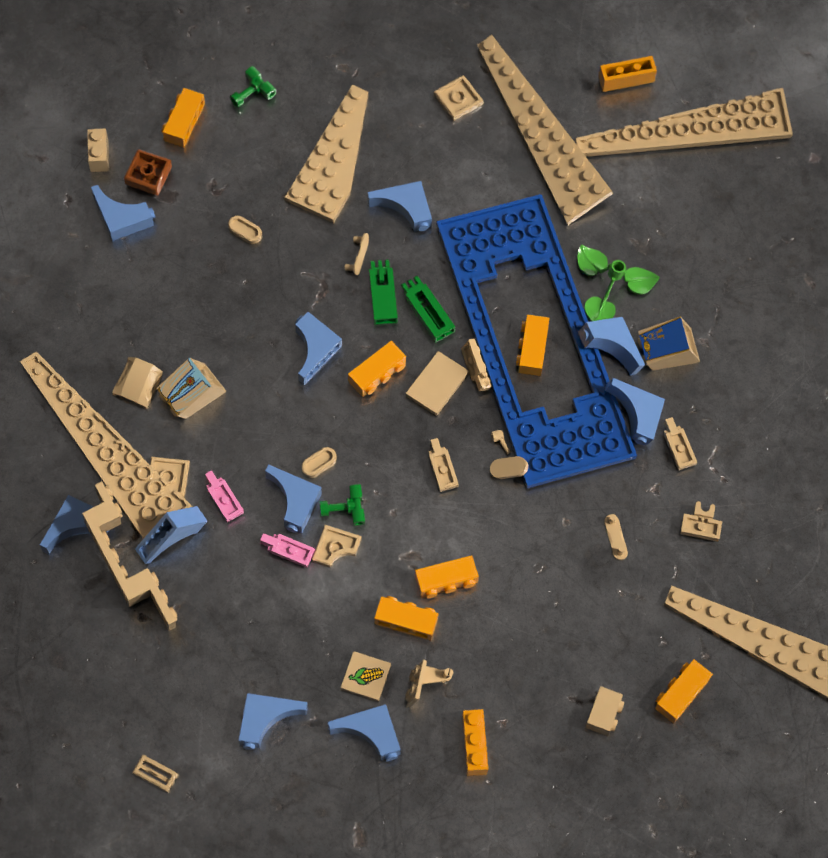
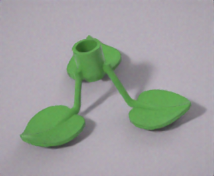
[577,245,660,321]

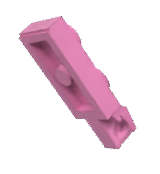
[205,470,244,523]
[260,533,315,568]

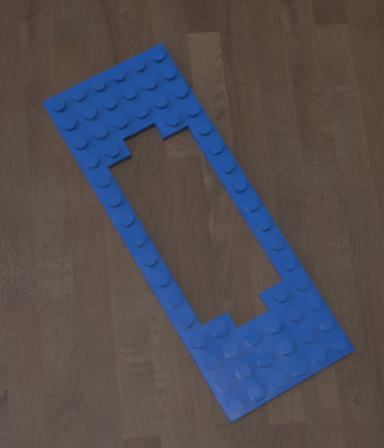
[436,194,637,489]

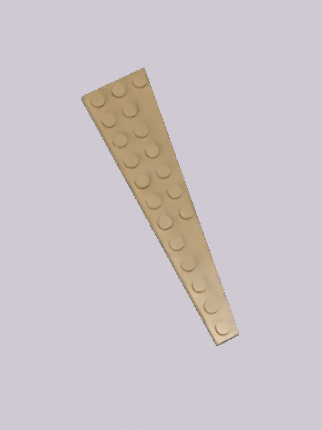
[478,35,613,225]
[575,88,793,157]
[20,352,193,539]
[664,586,828,699]

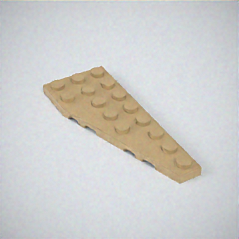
[285,85,368,223]

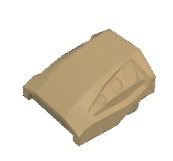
[112,357,163,409]

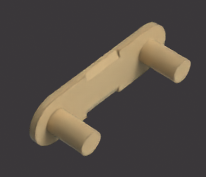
[345,233,369,275]
[604,514,628,560]

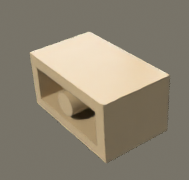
[88,128,109,172]
[585,686,625,736]

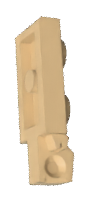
[461,339,492,391]
[664,417,697,470]
[428,438,459,492]

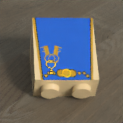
[638,316,700,371]

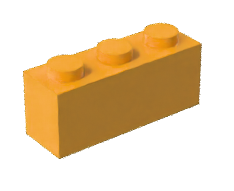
[598,56,657,92]
[161,88,205,148]
[516,314,549,376]
[348,340,406,397]
[415,555,479,598]
[374,596,438,641]
[655,659,713,724]
[462,709,488,776]

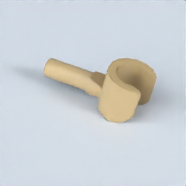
[491,430,511,455]

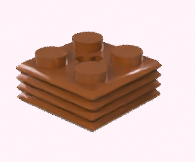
[124,149,172,195]

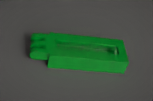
[369,259,398,325]
[401,276,455,343]

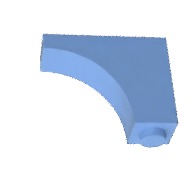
[367,181,432,231]
[91,185,155,241]
[295,312,342,385]
[578,317,645,375]
[605,378,665,445]
[265,464,322,534]
[40,495,110,554]
[135,506,208,564]
[239,693,308,750]
[328,704,401,761]

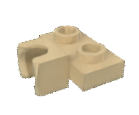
[680,501,722,542]

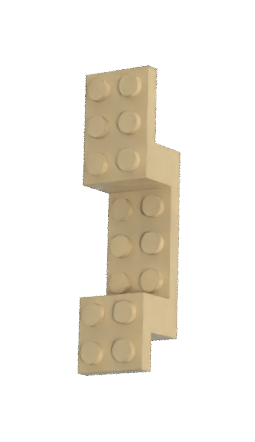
[82,481,177,631]

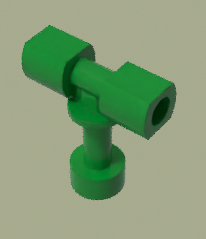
[229,66,276,108]
[320,484,365,526]

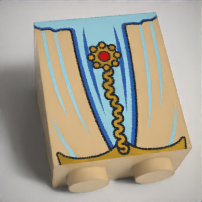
[157,358,226,419]

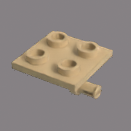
[405,660,453,708]

